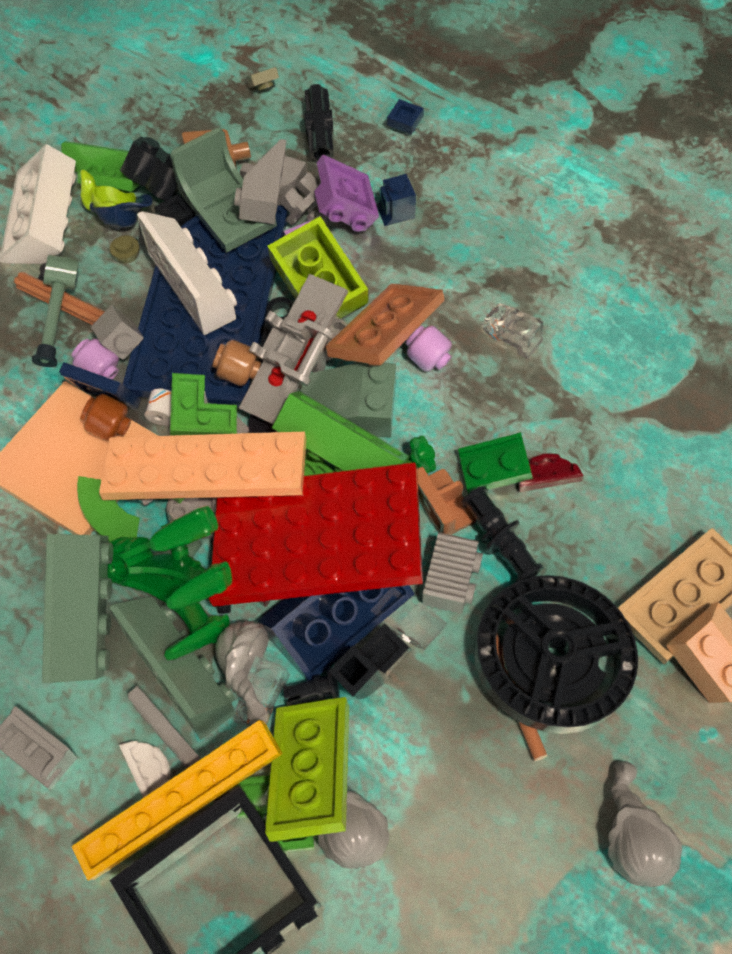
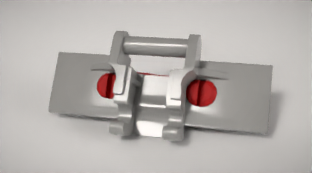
[239,274,348,425]

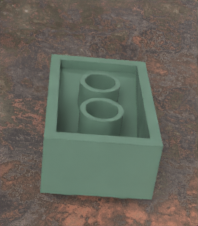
[301,362,396,438]

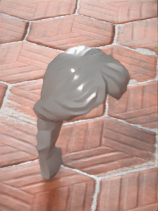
[215,620,269,724]
[608,761,682,887]
[318,790,389,869]

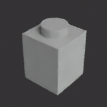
[91,305,144,360]

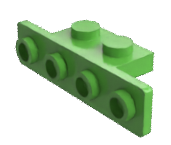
[61,141,140,193]

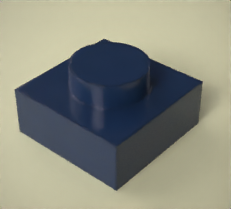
[387,99,424,135]

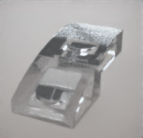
[370,587,447,651]

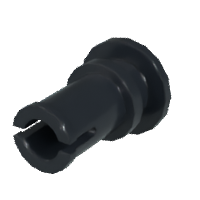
[283,667,340,706]

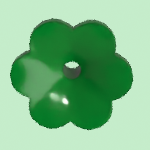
[407,435,436,474]

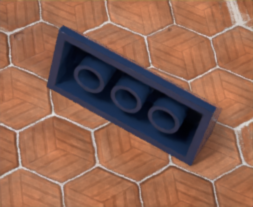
[258,585,415,681]

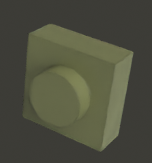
[246,67,279,91]

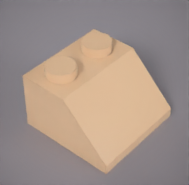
[666,602,732,703]

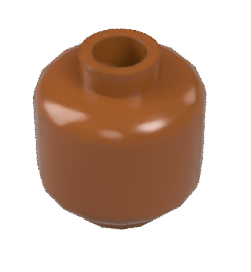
[80,394,132,442]

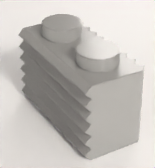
[422,532,483,614]

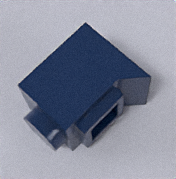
[376,174,416,226]

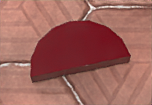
[518,453,584,493]

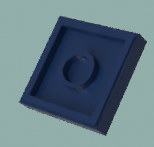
[59,362,141,410]

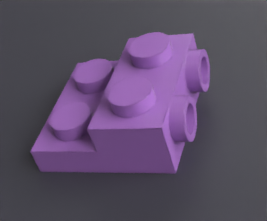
[314,155,379,232]

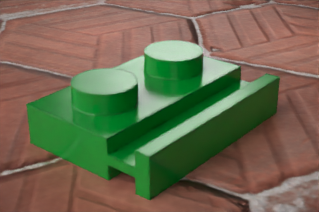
[458,432,533,493]

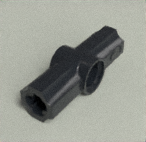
[304,84,334,161]

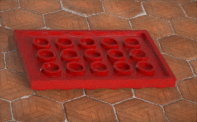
[209,462,423,607]

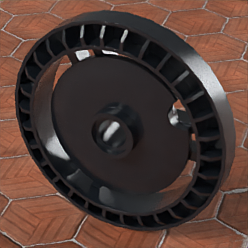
[474,575,638,734]

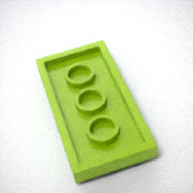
[265,697,349,842]

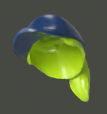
[80,170,152,230]

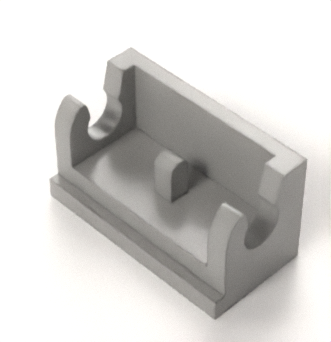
[0,706,77,790]

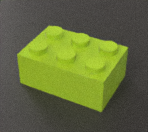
[268,216,368,319]

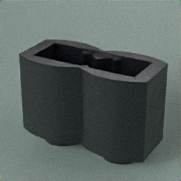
[120,137,179,201]

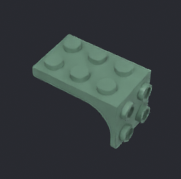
[170,128,277,253]

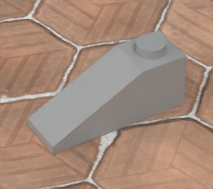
[234,139,287,224]

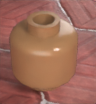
[212,340,262,386]

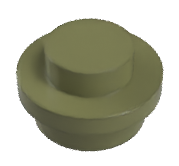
[110,235,140,264]

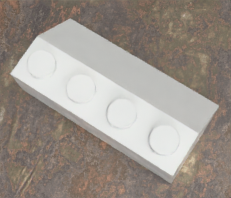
[0,144,76,264]
[137,211,237,335]

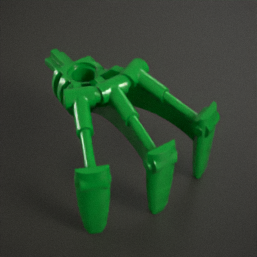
[107,506,232,661]

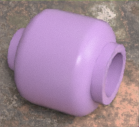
[405,325,452,372]
[71,339,119,380]

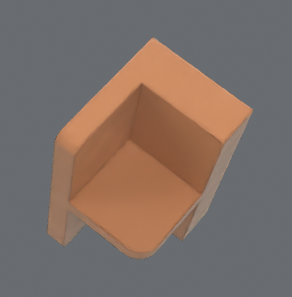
[417,466,476,535]

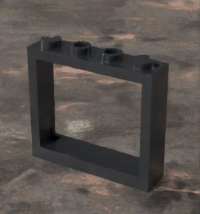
[109,785,322,954]

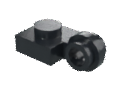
[139,194,195,236]

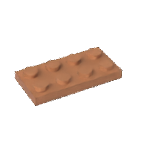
[325,283,445,366]

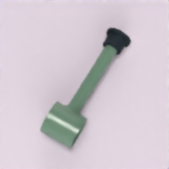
[32,254,79,367]

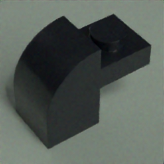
[328,623,412,699]

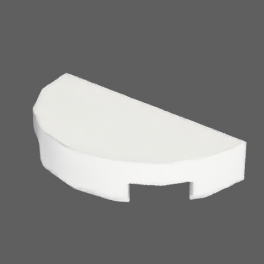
[119,741,172,798]

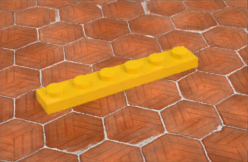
[71,720,283,881]

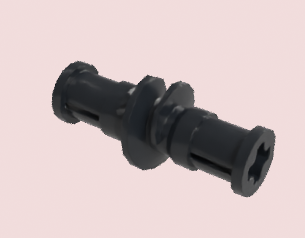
[461,486,544,581]

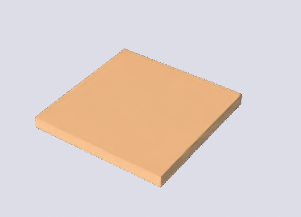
[0,381,158,535]

